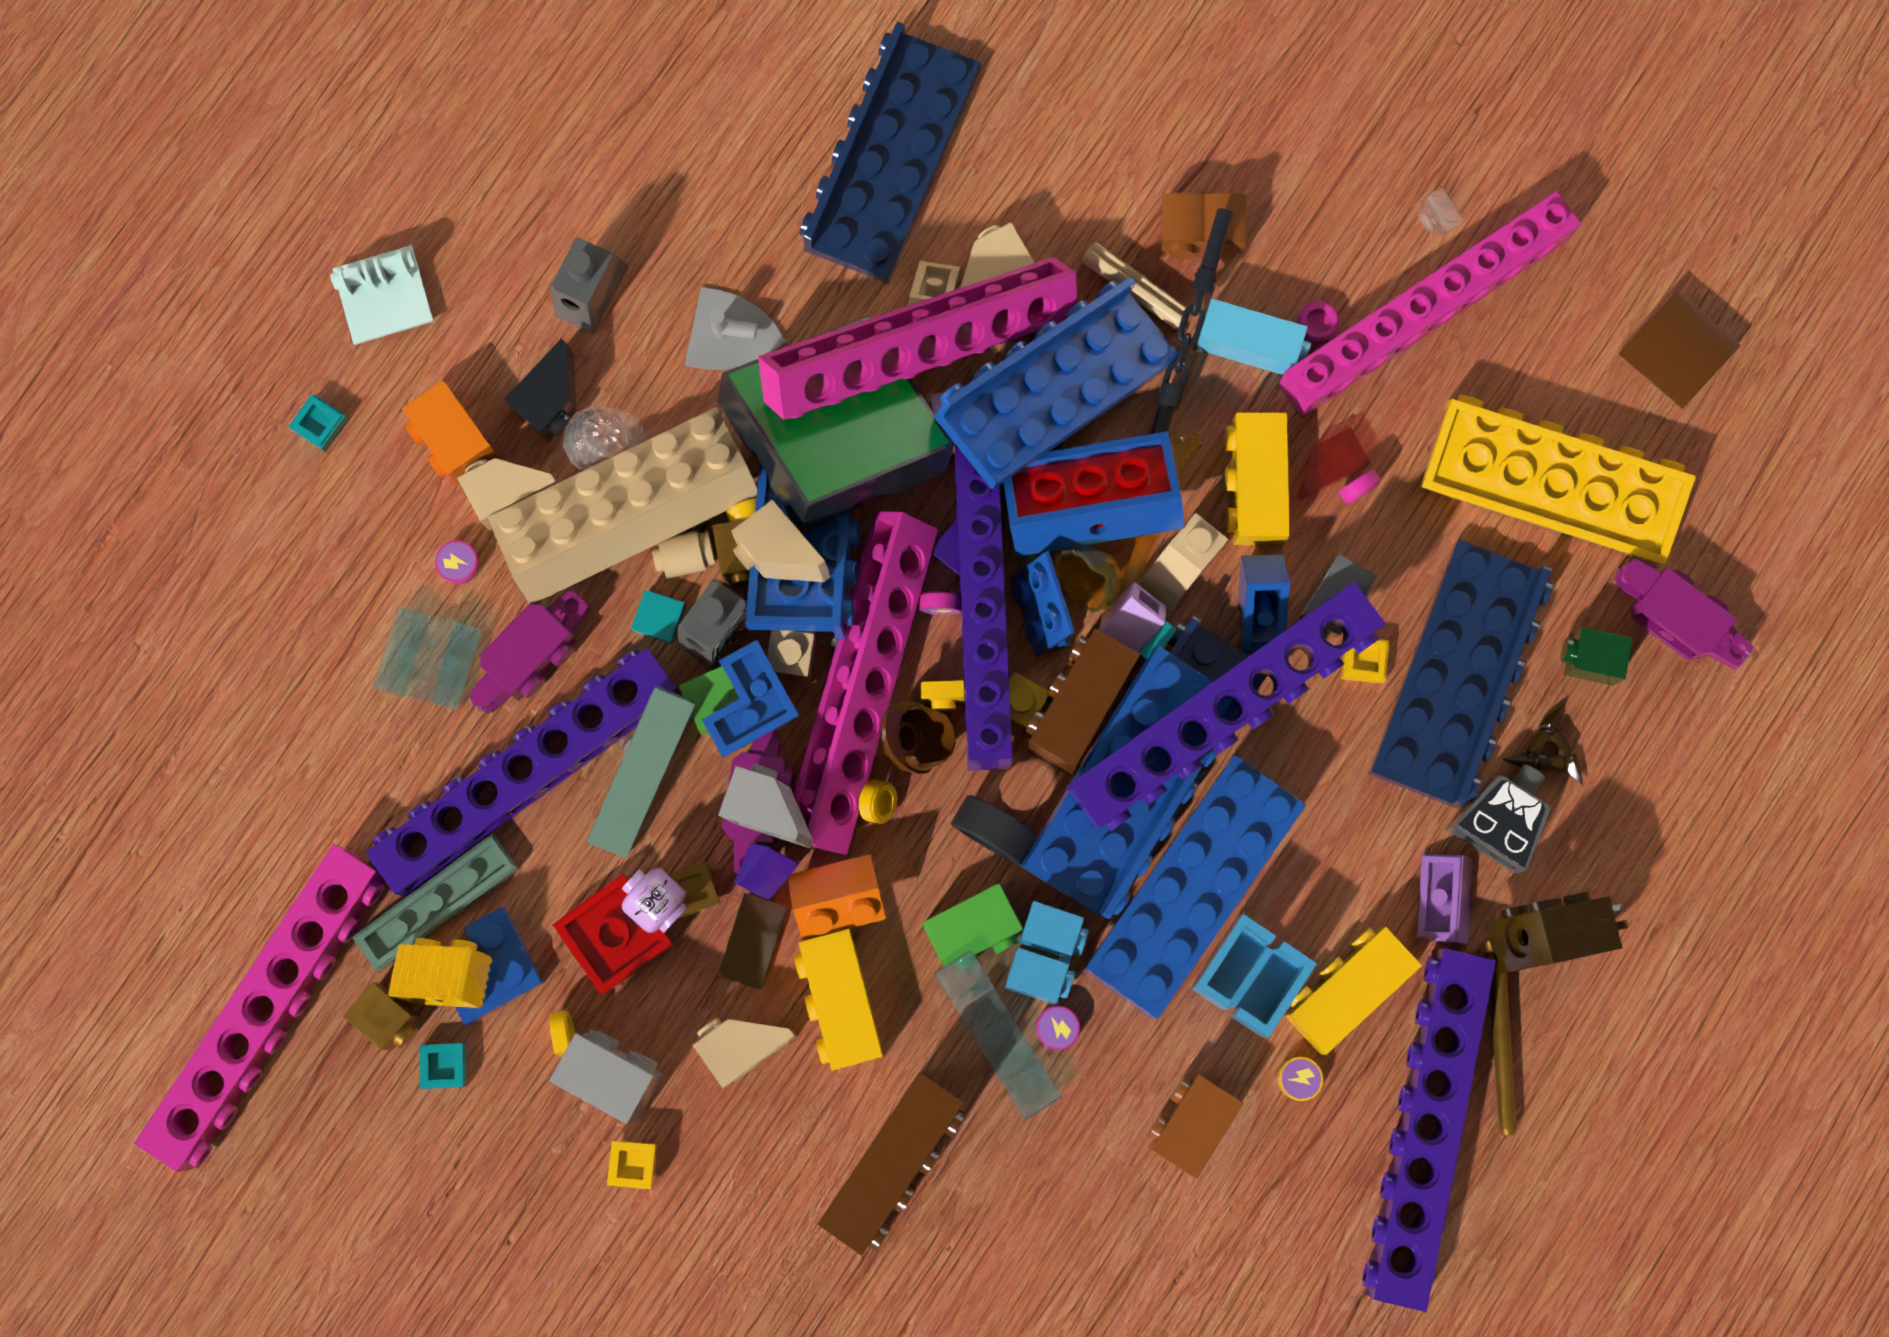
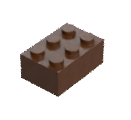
[1025,629,1140,776]

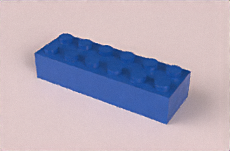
[1083,755,1306,1020]

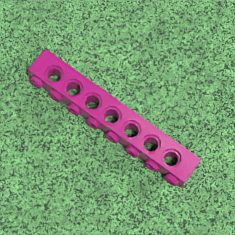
[1278,191,1581,418]
[758,257,1077,420]
[794,511,938,855]
[134,844,384,1172]

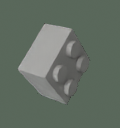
[549,1030,664,1124]

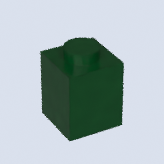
[1560,627,1633,686]

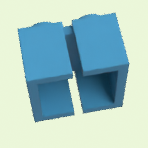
[1004,901,1089,1004]
[1190,914,1317,1038]

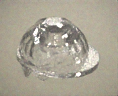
[563,407,645,472]

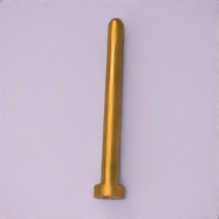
[1480,942,1517,1135]

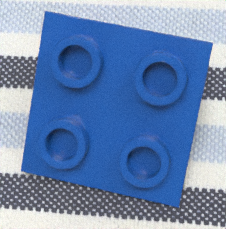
[1011,551,1075,657]

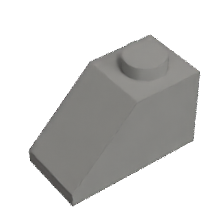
[718,764,813,849]

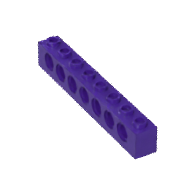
[954,443,1012,771]
[1066,581,1386,831]
[365,648,682,897]
[1362,948,1496,1312]

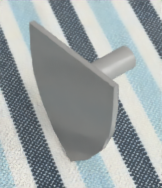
[685,287,786,370]

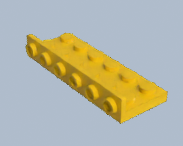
[1420,395,1696,565]

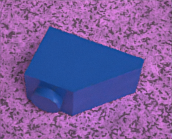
[1239,555,1290,654]

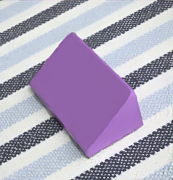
[1417,854,1474,944]

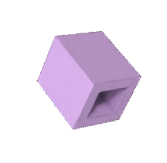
[1099,581,1166,653]

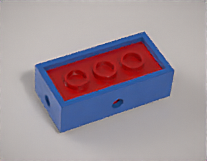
[1004,431,1185,557]

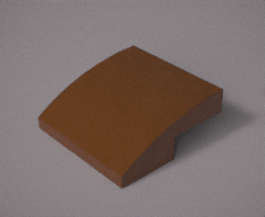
[1619,291,1741,409]

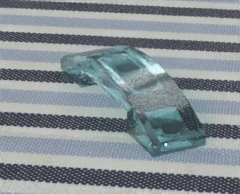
[934,950,1062,1121]

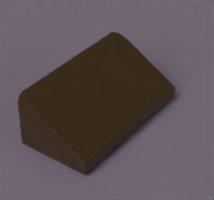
[718,893,788,989]

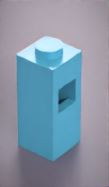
[1196,298,1311,375]

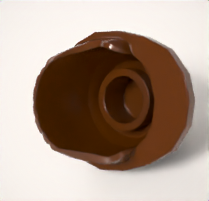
[880,701,956,775]

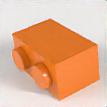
[401,380,498,484]
[788,854,886,940]

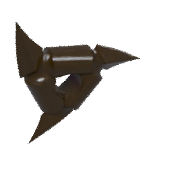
[1502,705,1583,787]

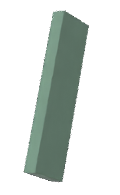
[587,685,695,858]
[352,834,520,972]

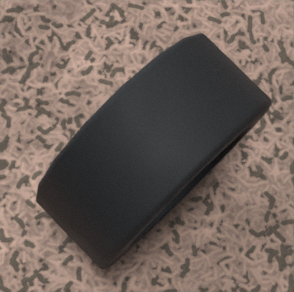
[951,795,1037,865]

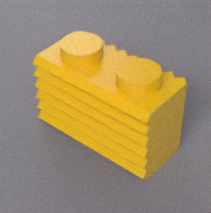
[388,938,492,1008]

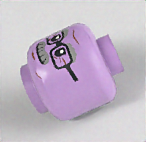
[622,868,687,933]

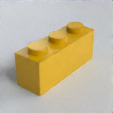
[1224,413,1290,545]
[1284,927,1422,1055]
[793,929,884,1071]

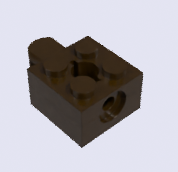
[1485,891,1629,974]

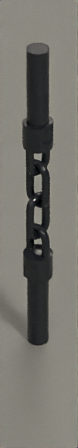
[1150,208,1233,434]

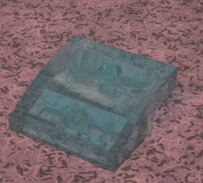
[373,606,482,710]

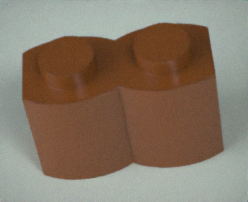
[1161,193,1246,259]

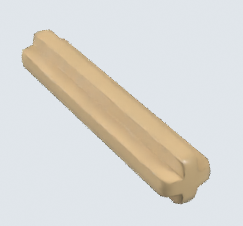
[1082,243,1190,329]

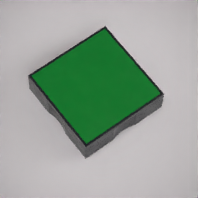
[717,316,955,533]

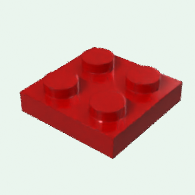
[552,874,674,996]

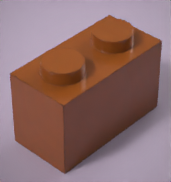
[1147,1074,1244,1179]

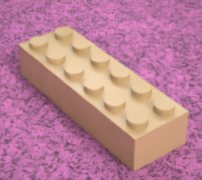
[488,407,757,605]

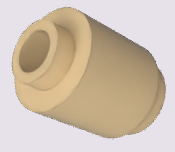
[652,529,716,579]

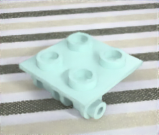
[330,245,434,345]

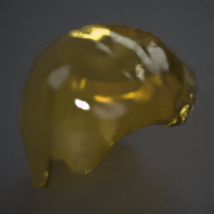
[1053,545,1121,612]

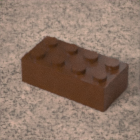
[817,1071,966,1256]

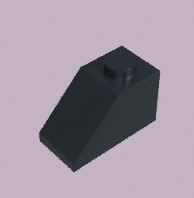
[504,339,576,442]

